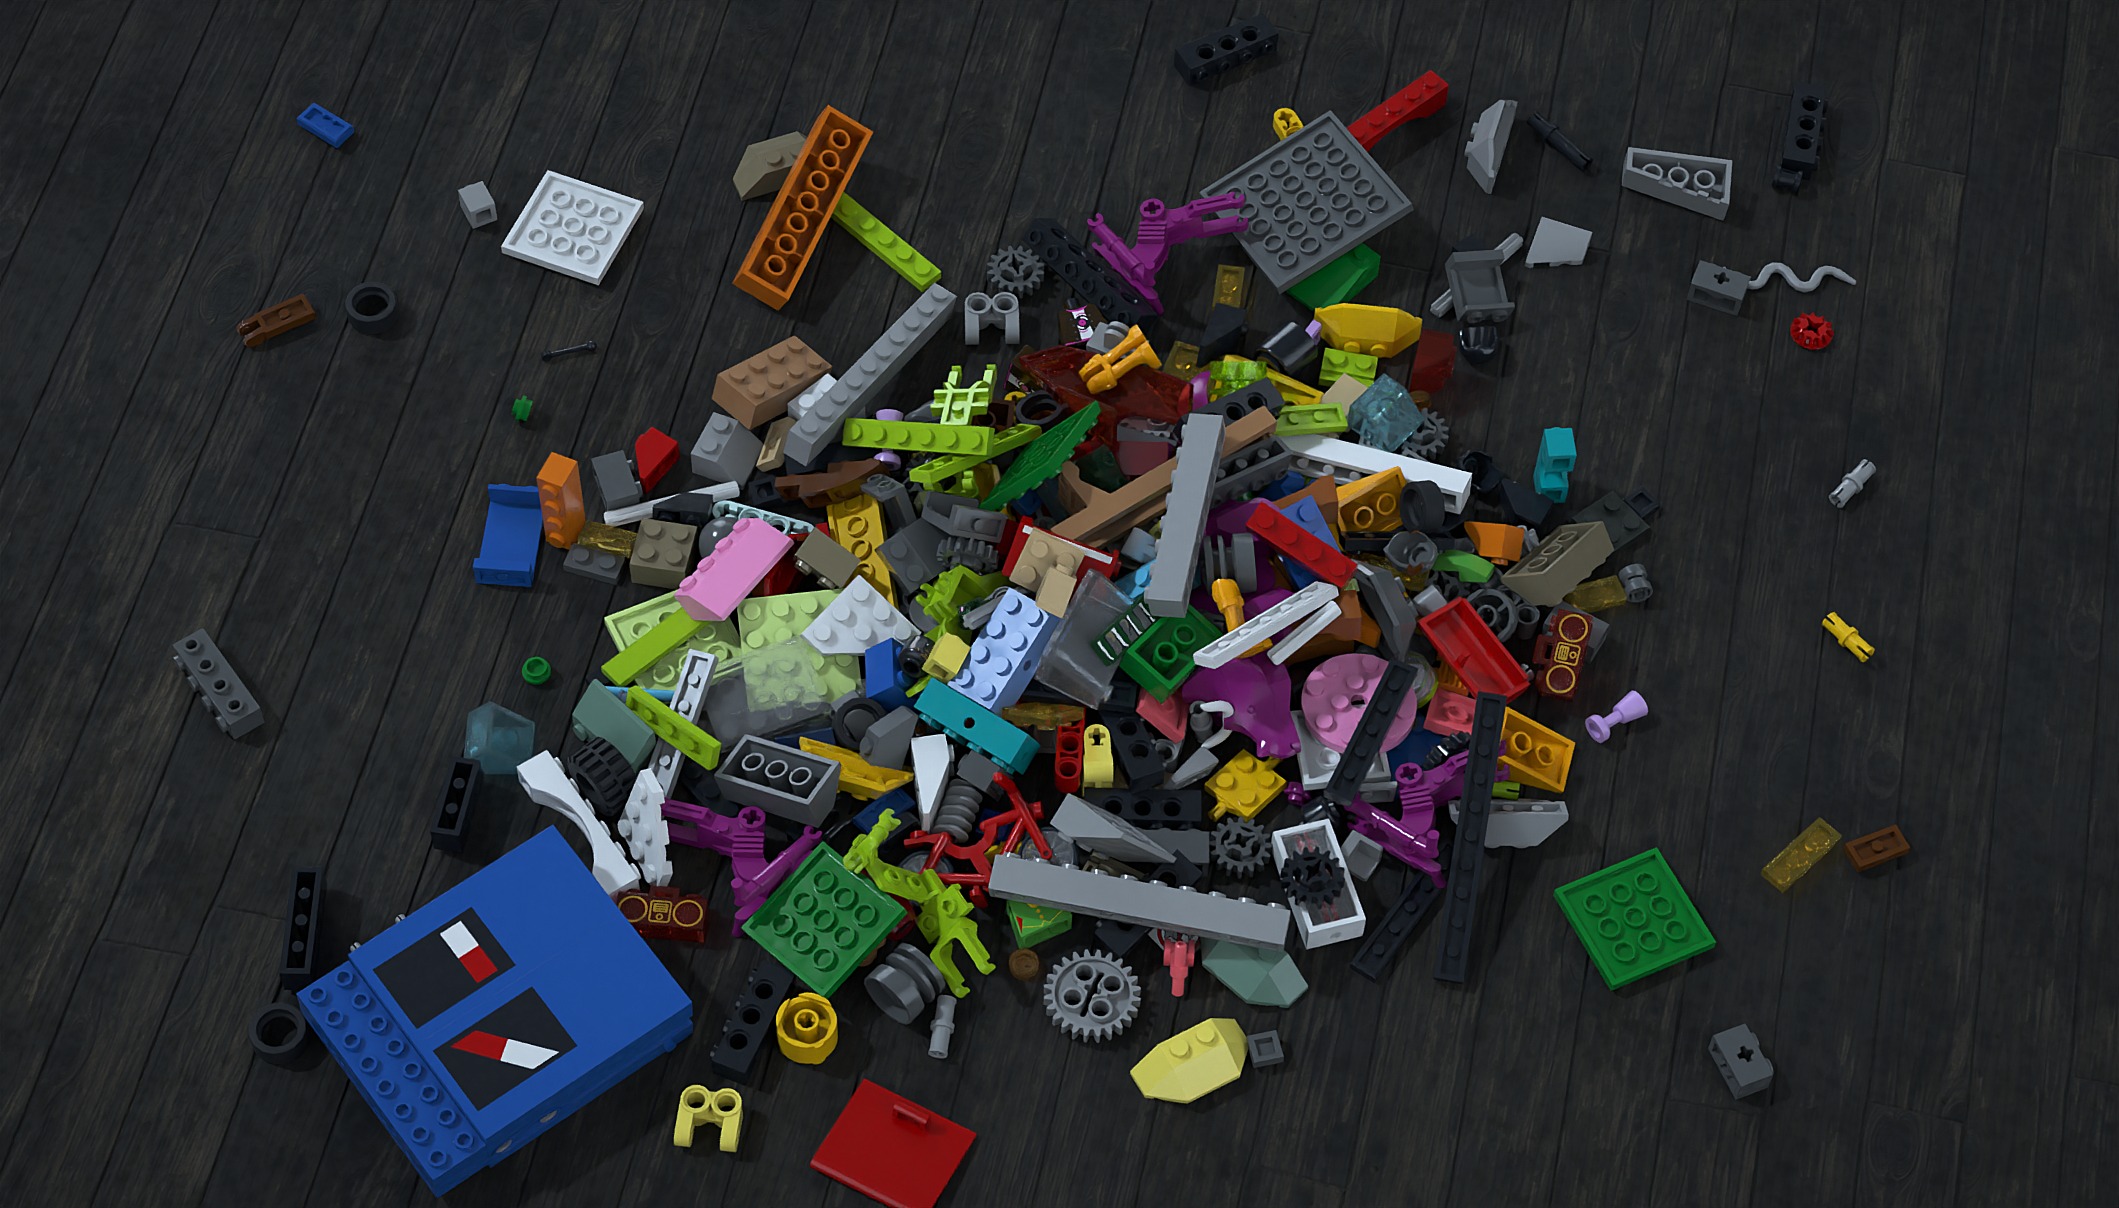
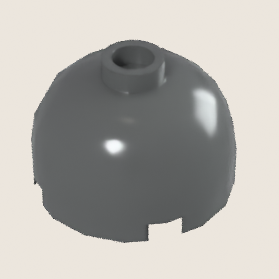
[1467,589,1518,643]

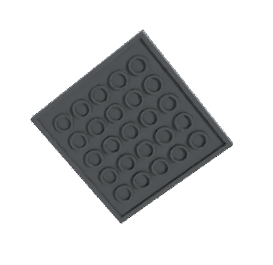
[1199,110,1414,294]

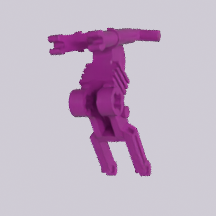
[1087,192,1249,316]
[1343,740,1510,888]
[660,797,822,937]

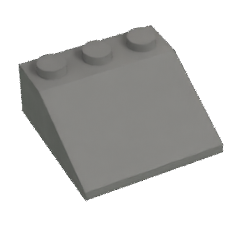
[1050,793,1176,863]

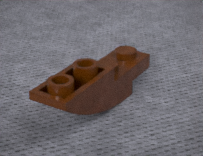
[774,458,890,508]

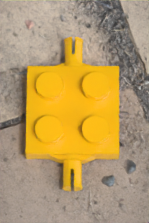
[1204,749,1287,823]

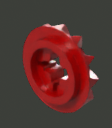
[1790,312,1834,349]

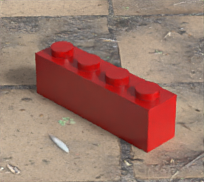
[1245,501,1358,592]

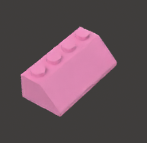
[673,518,794,621]

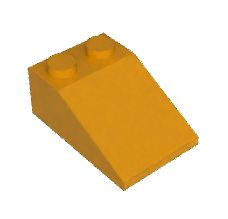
[1327,466,1407,554]
[1497,706,1575,793]

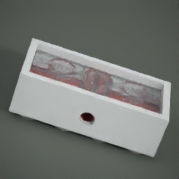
[1271,819,1366,949]

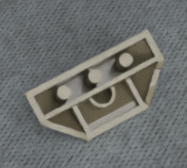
[733,131,807,201]

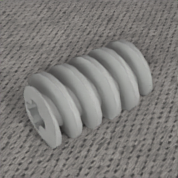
[931,779,983,843]

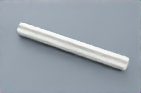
[604,481,740,528]

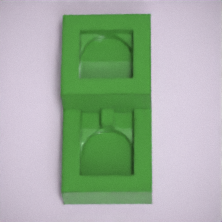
[1432,550,1495,583]

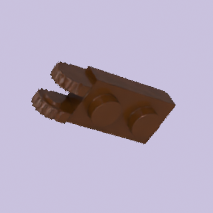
[236,294,316,347]

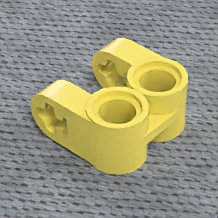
[1081,724,1113,797]
[674,1085,743,1152]

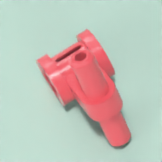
[1163,939,1195,997]

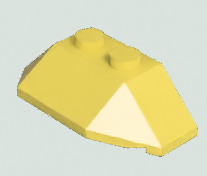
[1130,1018,1248,1104]

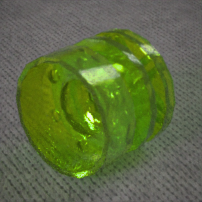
[1210,361,1267,403]

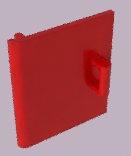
[810,1078,977,1208]

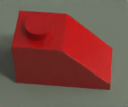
[635,427,680,495]

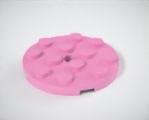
[1301,653,1417,754]

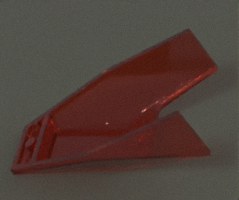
[1019,345,1194,453]

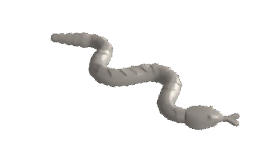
[1723,263,1856,293]

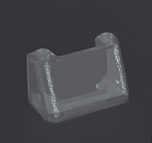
[1034,567,1135,710]

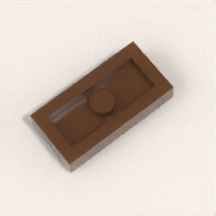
[1843,824,1910,873]

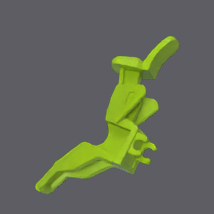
[905,564,1019,698]

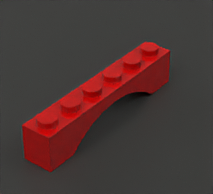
[1347,70,1449,152]

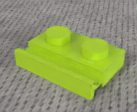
[1318,348,1378,394]

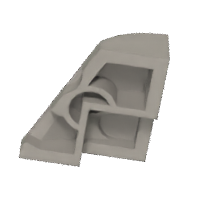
[1525,217,1592,268]

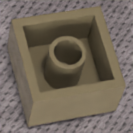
[629,518,698,590]
[792,527,861,590]

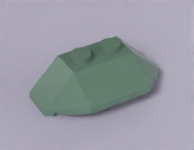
[1200,937,1308,1008]

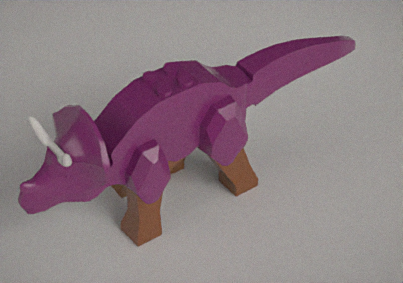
[1179,370,1362,759]

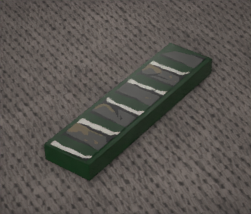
[1089,593,1162,667]

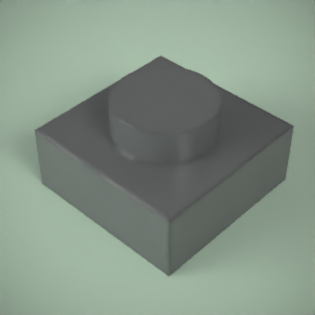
[1246,1030,1284,1068]

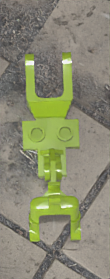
[923,364,997,506]
[842,808,996,998]

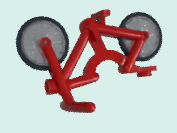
[899,772,1079,911]

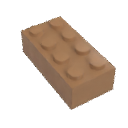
[712,335,832,430]

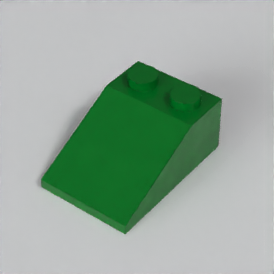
[1286,243,1381,313]
[1119,603,1224,704]

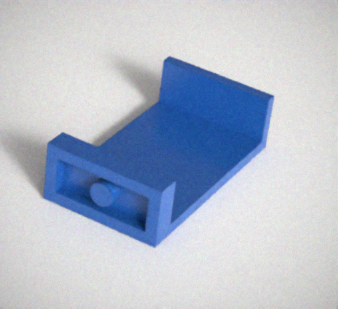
[473,484,543,587]

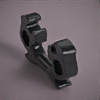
[787,791,858,851]

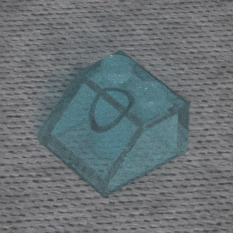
[1347,373,1424,453]
[464,701,535,774]

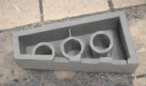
[1622,147,1732,221]

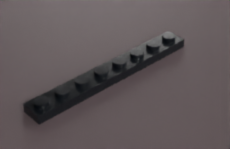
[585,667,745,818]

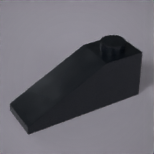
[1196,302,1250,368]

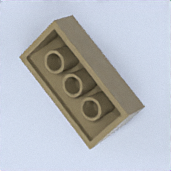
[1500,521,1614,607]

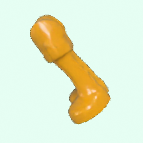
[1079,324,1162,395]
[1212,579,1273,659]

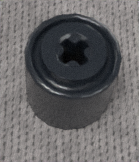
[1253,321,1318,379]

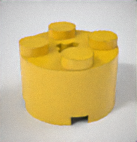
[776,993,838,1065]

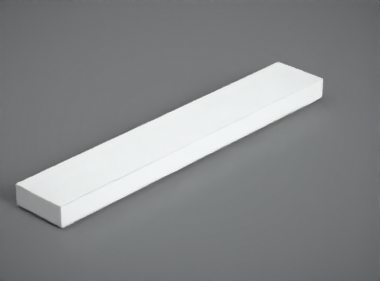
[1193,581,1339,669]

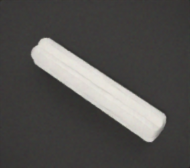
[1267,600,1341,665]

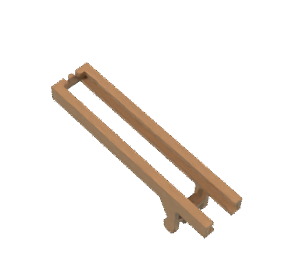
[1050,406,1277,550]

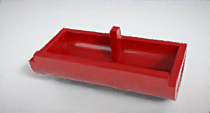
[1416,597,1530,705]

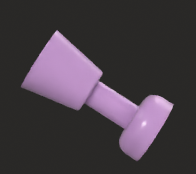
[873,409,903,471]
[1585,691,1648,743]

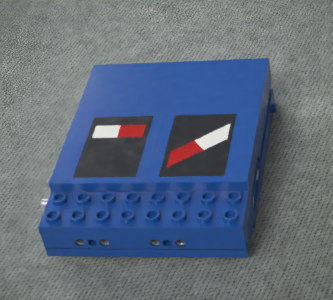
[296,825,693,1198]

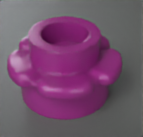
[1284,782,1312,806]

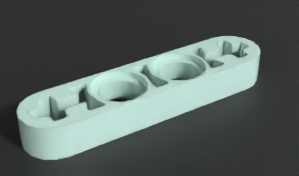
[712,500,814,536]

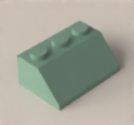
[572,679,656,777]

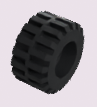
[567,737,637,817]

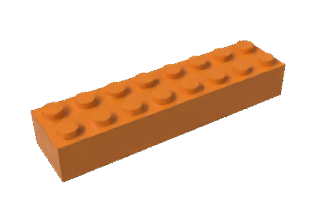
[732,105,873,311]

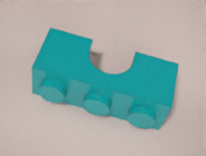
[1533,427,1577,503]

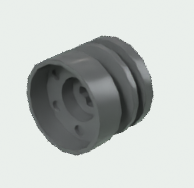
[1200,532,1257,596]
[864,943,945,1025]

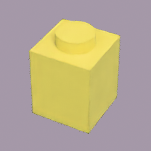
[922,632,971,684]

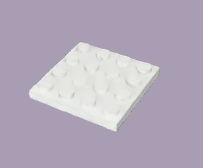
[501,170,644,285]

